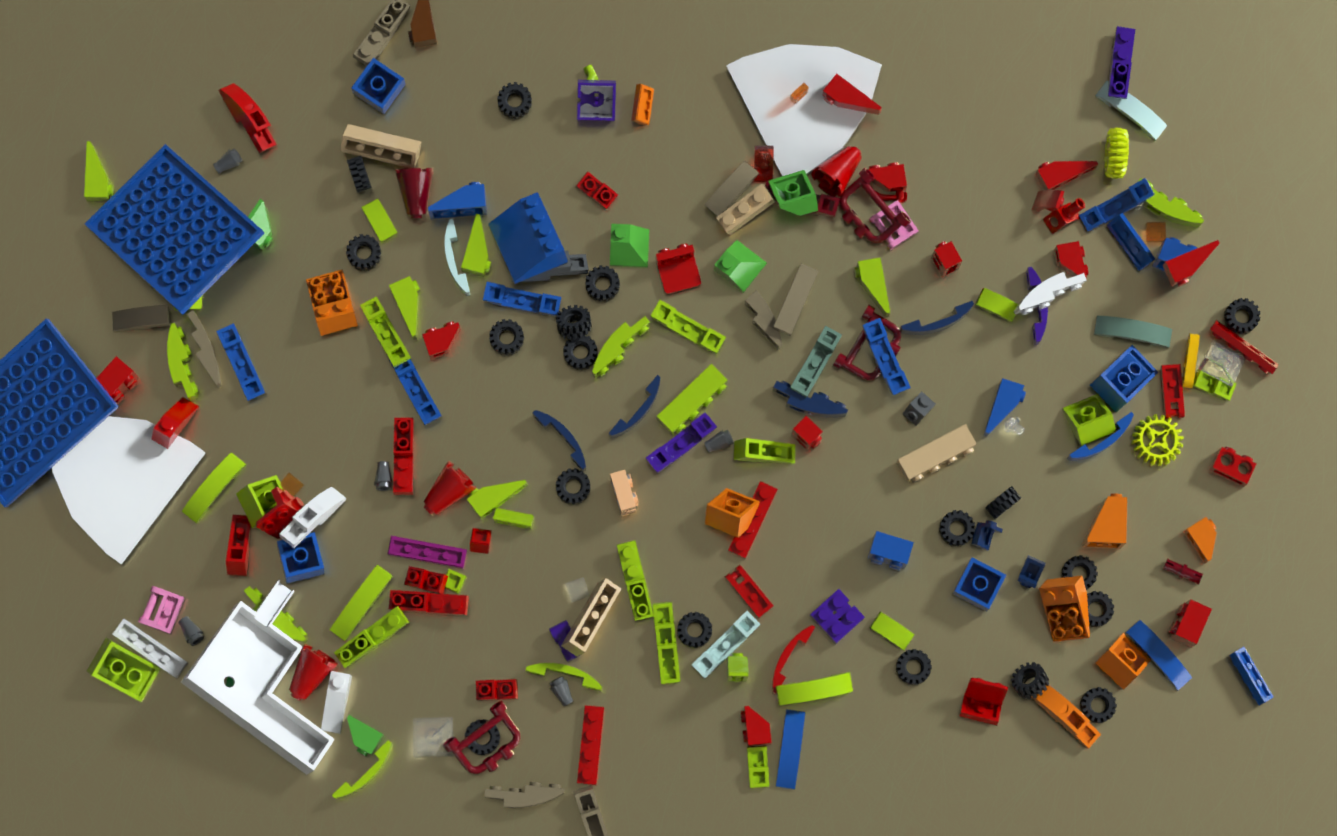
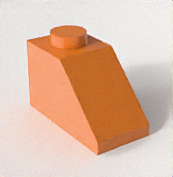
[1184,517,1217,563]

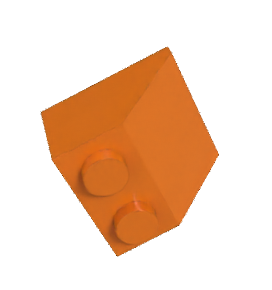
[705,488,760,537]
[1096,633,1151,690]

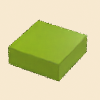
[445,568,466,594]

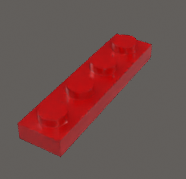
[1210,320,1279,374]
[728,481,778,559]
[577,705,604,785]

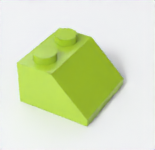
[1063,394,1116,446]
[236,475,284,528]

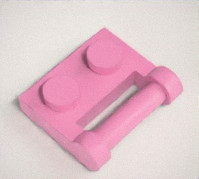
[869,200,919,251]
[138,586,185,634]

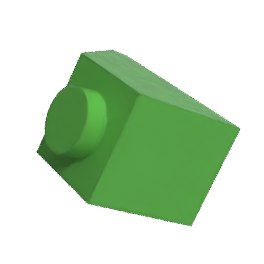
[347,715,384,757]

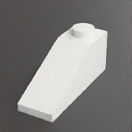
[321,671,352,734]

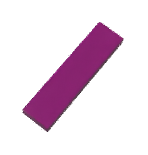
[387,536,467,569]

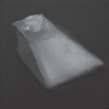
[1198,339,1246,387]
[413,717,454,758]

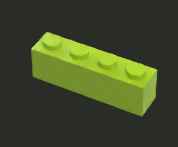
[656,364,728,435]

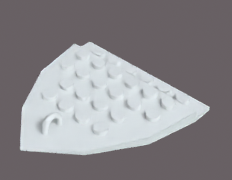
[726,44,882,176]
[52,416,205,565]

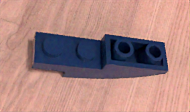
[773,381,848,418]

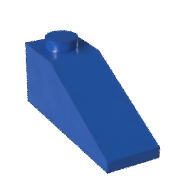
[984,378,1026,436]

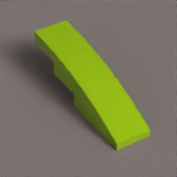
[330,565,393,641]
[652,602,680,684]

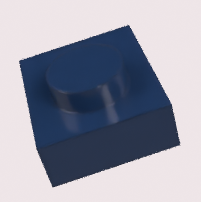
[971,520,1003,550]
[1018,555,1046,588]

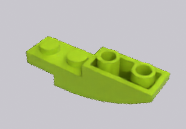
[1138,178,1204,227]
[592,316,650,378]
[167,322,199,401]
[616,540,654,621]
[244,586,308,643]
[334,606,409,668]

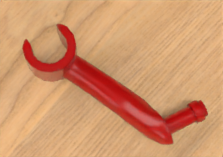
[875,190,907,203]

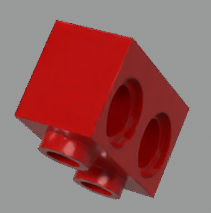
[931,241,962,277]
[791,416,823,451]
[1209,447,1257,487]

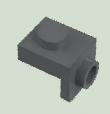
[903,391,936,426]

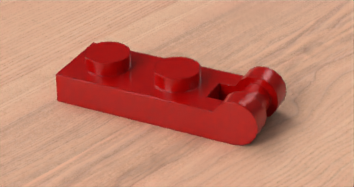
[1160,364,1185,419]
[725,565,774,619]

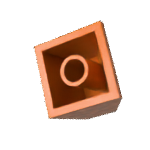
[1082,493,1127,548]

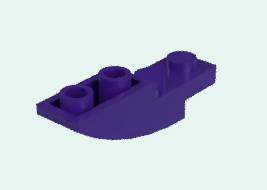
[1108,26,1136,99]

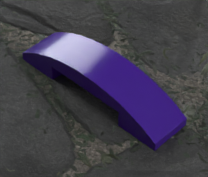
[1026,267,1048,345]
[645,412,717,473]

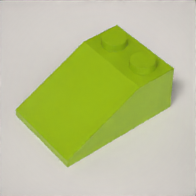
[87,637,161,702]

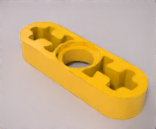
[1182,333,1200,389]

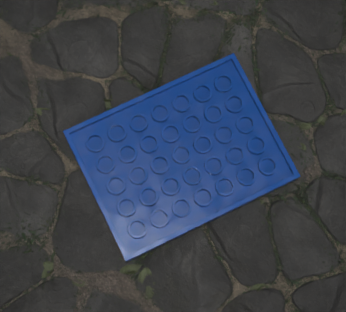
[85,144,265,315]
[0,319,119,507]

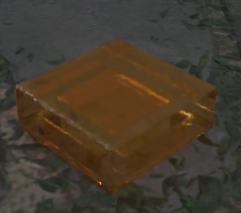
[790,83,809,104]
[1146,222,1166,242]
[280,473,304,497]

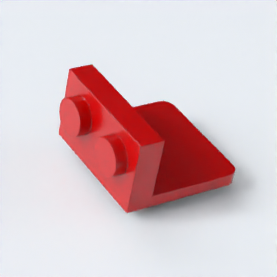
[655,243,701,294]
[255,486,304,539]
[959,678,1008,726]

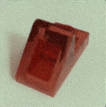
[754,146,774,182]

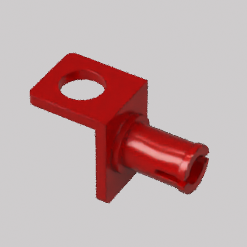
[1043,198,1085,234]

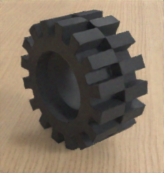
[497,82,532,119]
[347,156,372,193]
[346,234,381,271]
[585,265,620,302]
[1224,298,1261,334]
[556,305,592,340]
[489,319,524,356]
[563,334,598,370]
[556,468,590,505]
[985,486,1022,519]
[939,510,975,546]
[1061,555,1098,590]
[1087,591,1114,627]
[677,612,712,648]
[896,649,932,685]
[1011,662,1049,700]
[1080,687,1117,723]
[465,719,500,755]

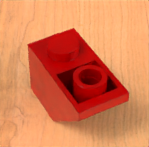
[868,162,907,193]
[1054,241,1089,278]
[422,321,461,359]
[741,706,772,746]

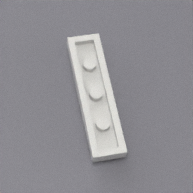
[113,618,188,679]

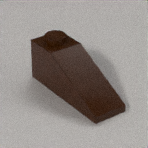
[408,0,437,48]

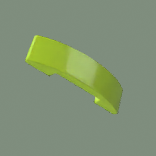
[360,296,411,368]
[650,300,726,354]
[182,452,246,524]
[526,663,602,692]
[776,672,853,705]
[332,740,392,799]

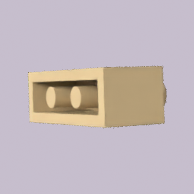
[716,184,776,235]

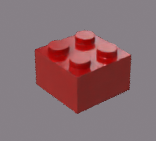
[96,356,139,404]
[1169,599,1212,648]

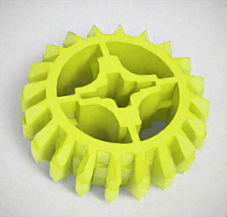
[1104,127,1129,179]
[1131,414,1184,466]

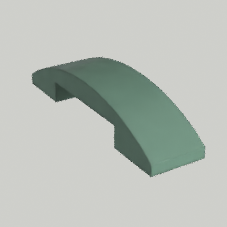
[1094,316,1172,348]
[790,326,842,398]

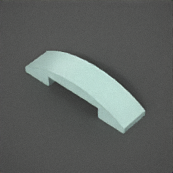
[1095,81,1167,141]
[445,219,470,296]
[692,611,761,678]

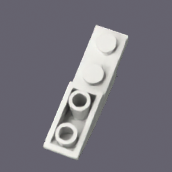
[1014,272,1087,315]
[280,487,346,548]

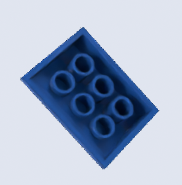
[488,192,568,284]

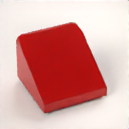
[470,528,492,554]

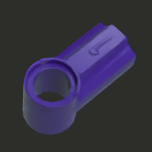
[549,620,582,662]

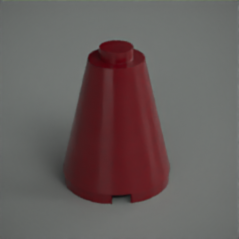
[395,168,434,219]

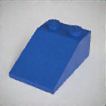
[428,182,487,219]
[1090,345,1158,412]

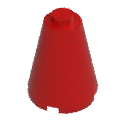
[811,146,862,197]
[423,461,476,514]
[289,644,338,701]

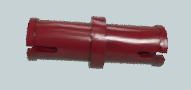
[1163,558,1203,585]

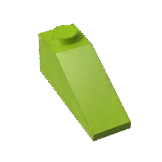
[84,141,114,202]
[461,214,491,277]
[854,258,890,317]
[389,276,420,340]
[734,438,795,464]
[467,480,528,520]
[727,653,748,682]

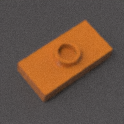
[631,84,654,126]

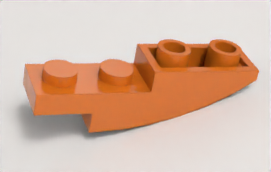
[1031,685,1101,749]

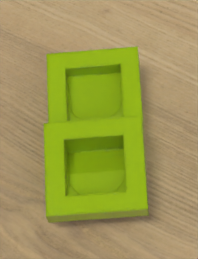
[361,198,397,242]
[975,288,1018,322]
[1193,368,1237,401]
[869,612,915,650]
[747,745,769,788]

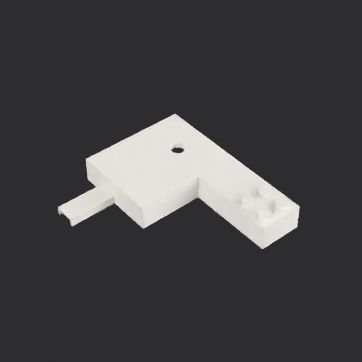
[181,579,334,775]

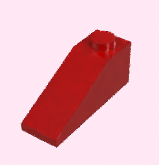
[822,73,882,115]
[1036,161,1098,190]
[1163,240,1220,287]
[151,397,199,449]
[226,514,252,576]

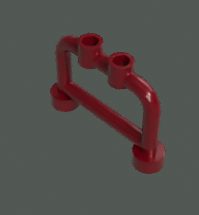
[839,168,911,244]
[833,305,901,381]
[442,701,520,774]

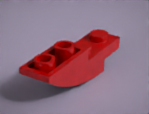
[218,83,277,154]
[393,417,414,495]
[388,590,469,616]

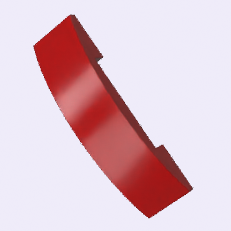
[772,625,815,695]

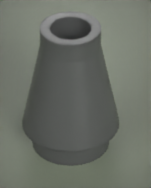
[213,148,243,174]
[704,430,734,453]
[374,461,393,491]
[178,616,204,646]
[549,676,573,706]

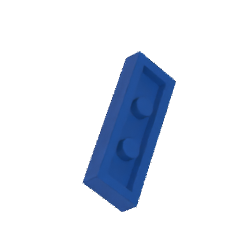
[1107,213,1155,271]
[1229,647,1274,706]

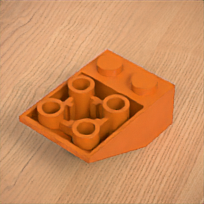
[306,269,358,336]
[1039,576,1090,642]

